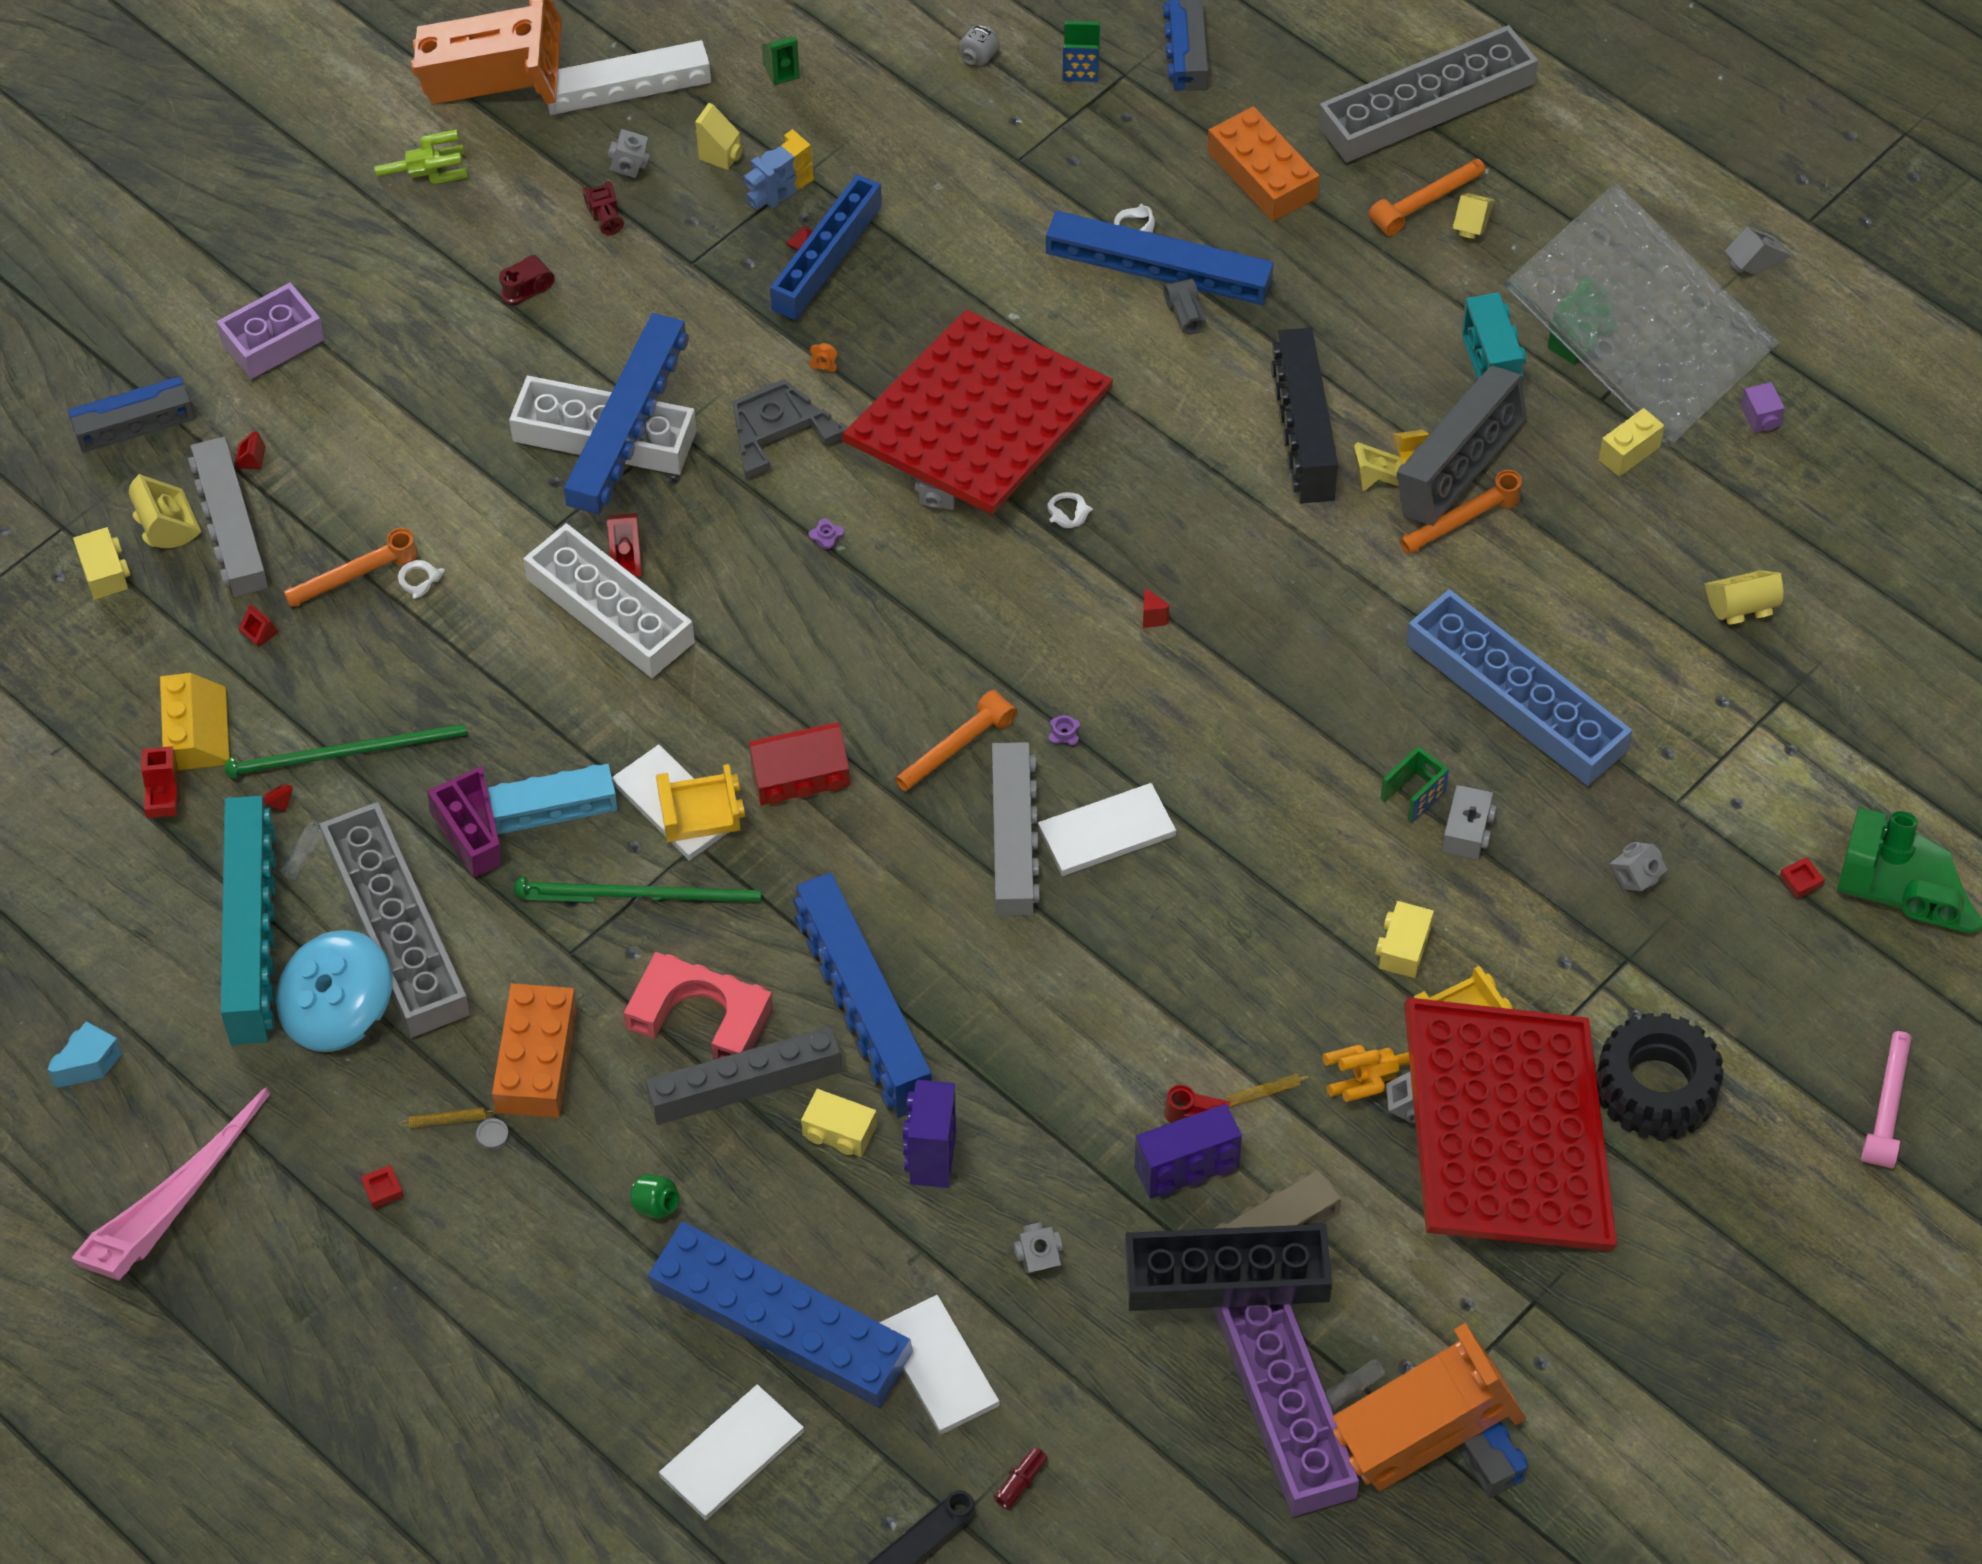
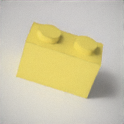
[1598,408,1665,477]
[73,527,130,600]
[1375,901,1434,978]
[801,1089,877,1157]

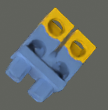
[743,129,814,210]

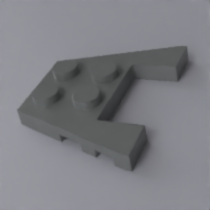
[732,379,847,479]

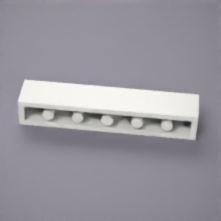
[547,40,711,115]

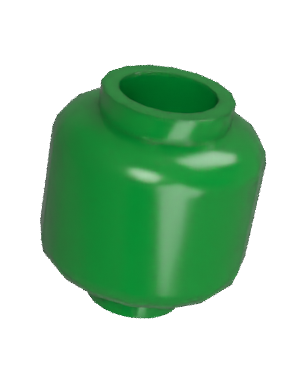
[630,1173,680,1219]

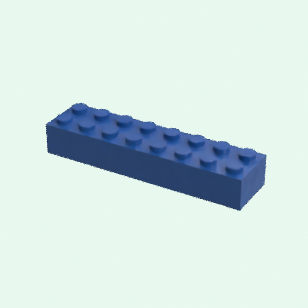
[793,872,932,1119]
[648,1221,913,1408]

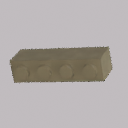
[1214,1169,1341,1229]

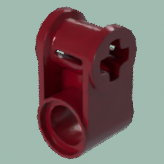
[499,255,555,305]

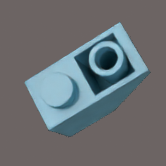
[47,1021,122,1088]

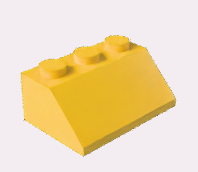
[160,673,230,771]

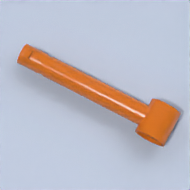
[1368,158,1486,236]
[1400,470,1522,554]
[283,528,418,608]
[895,690,1017,792]

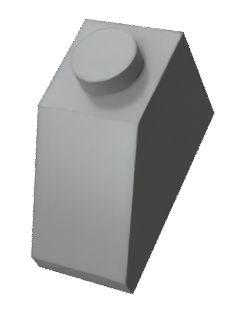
[1725,226,1791,275]

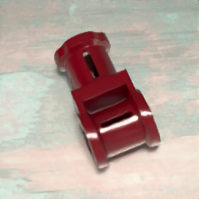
[582,181,624,236]

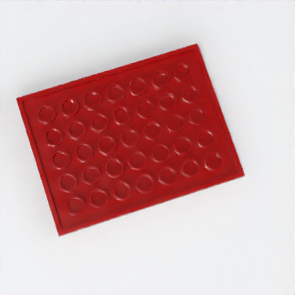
[842,310,1113,515]
[1404,997,1617,1251]

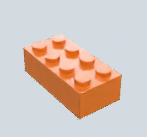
[1207,106,1320,222]
[492,983,577,1118]

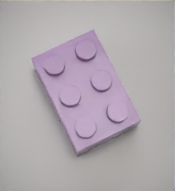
[216,282,325,380]

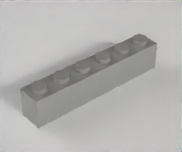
[188,436,268,597]
[992,742,1039,916]

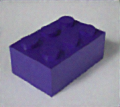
[903,1080,957,1188]
[1134,1104,1242,1199]

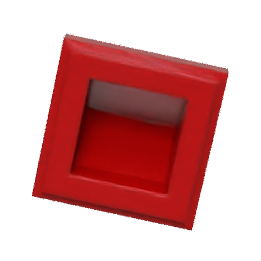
[235,431,266,470]
[1143,589,1170,628]
[238,605,278,646]

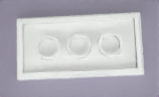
[612,744,729,861]
[1038,783,1176,876]
[879,1295,1000,1435]
[659,1384,804,1521]

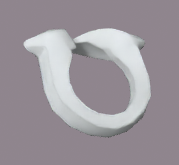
[1114,204,1155,233]
[1047,492,1093,529]
[398,560,445,599]

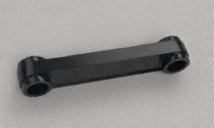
[867,1490,975,1564]

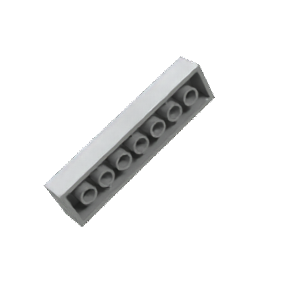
[1318,25,1538,163]
[319,802,470,1038]

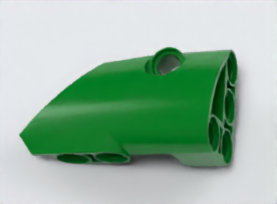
[1837,807,1982,934]

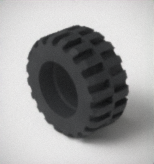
[1596,1013,1724,1140]

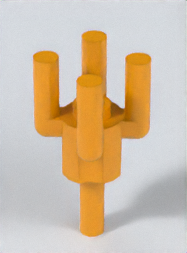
[1322,1045,1410,1102]

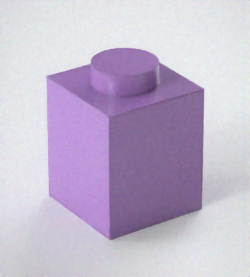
[1741,382,1785,433]

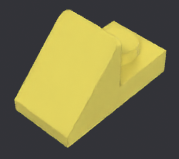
[1354,442,1403,492]

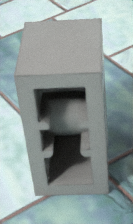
[1442,785,1497,860]

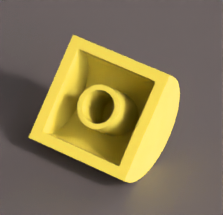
[129,474,202,548]
[1704,570,1783,624]

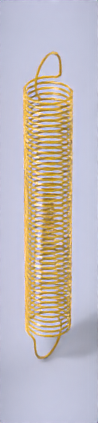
[1226,1074,1308,1107]
[399,1108,495,1129]

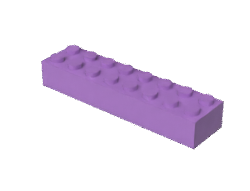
[1213,1304,1359,1517]

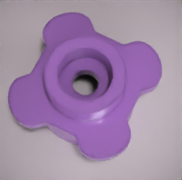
[809,518,844,549]
[1049,715,1080,745]

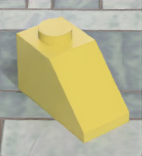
[695,103,743,170]
[1453,193,1495,239]

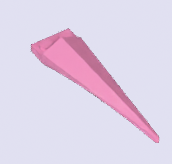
[71,1087,270,1281]

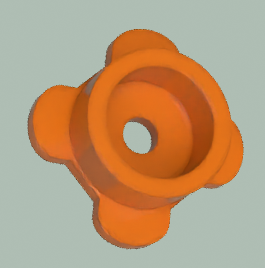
[809,343,838,373]

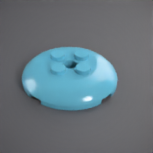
[276,930,392,1052]

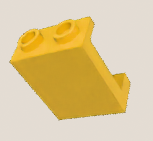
[656,764,745,843]
[1414,966,1513,1009]

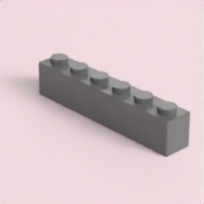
[645,1026,842,1125]

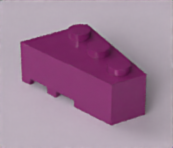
[428,766,501,878]

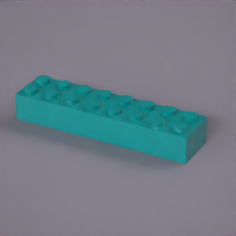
[221,796,276,1045]

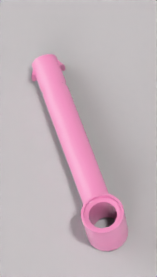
[1861,1031,1912,1169]

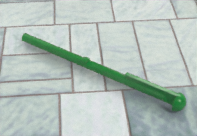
[224,724,466,780]
[514,876,761,902]

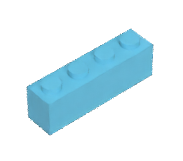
[487,764,618,835]

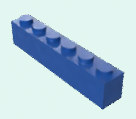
[770,174,882,320]

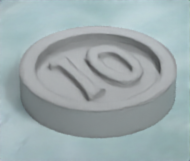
[476,1118,509,1150]

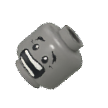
[958,25,999,66]

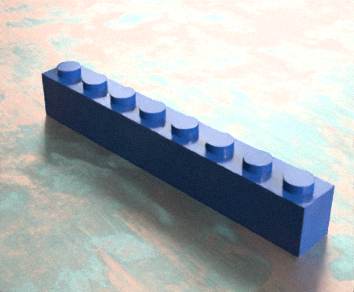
[1046,211,1274,305]
[564,312,689,515]

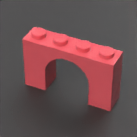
[624,952,773,1060]

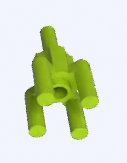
[374,129,469,184]

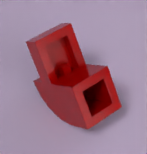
[141,746,180,818]

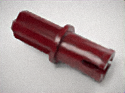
[993,1448,1048,1510]

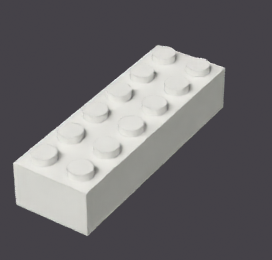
[509,375,697,475]
[523,523,695,678]

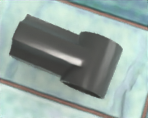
[1163,278,1206,335]

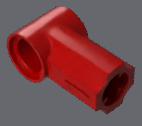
[1164,1085,1230,1123]

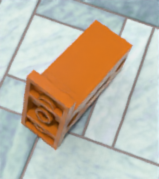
[411,0,562,104]
[1332,1322,1527,1492]

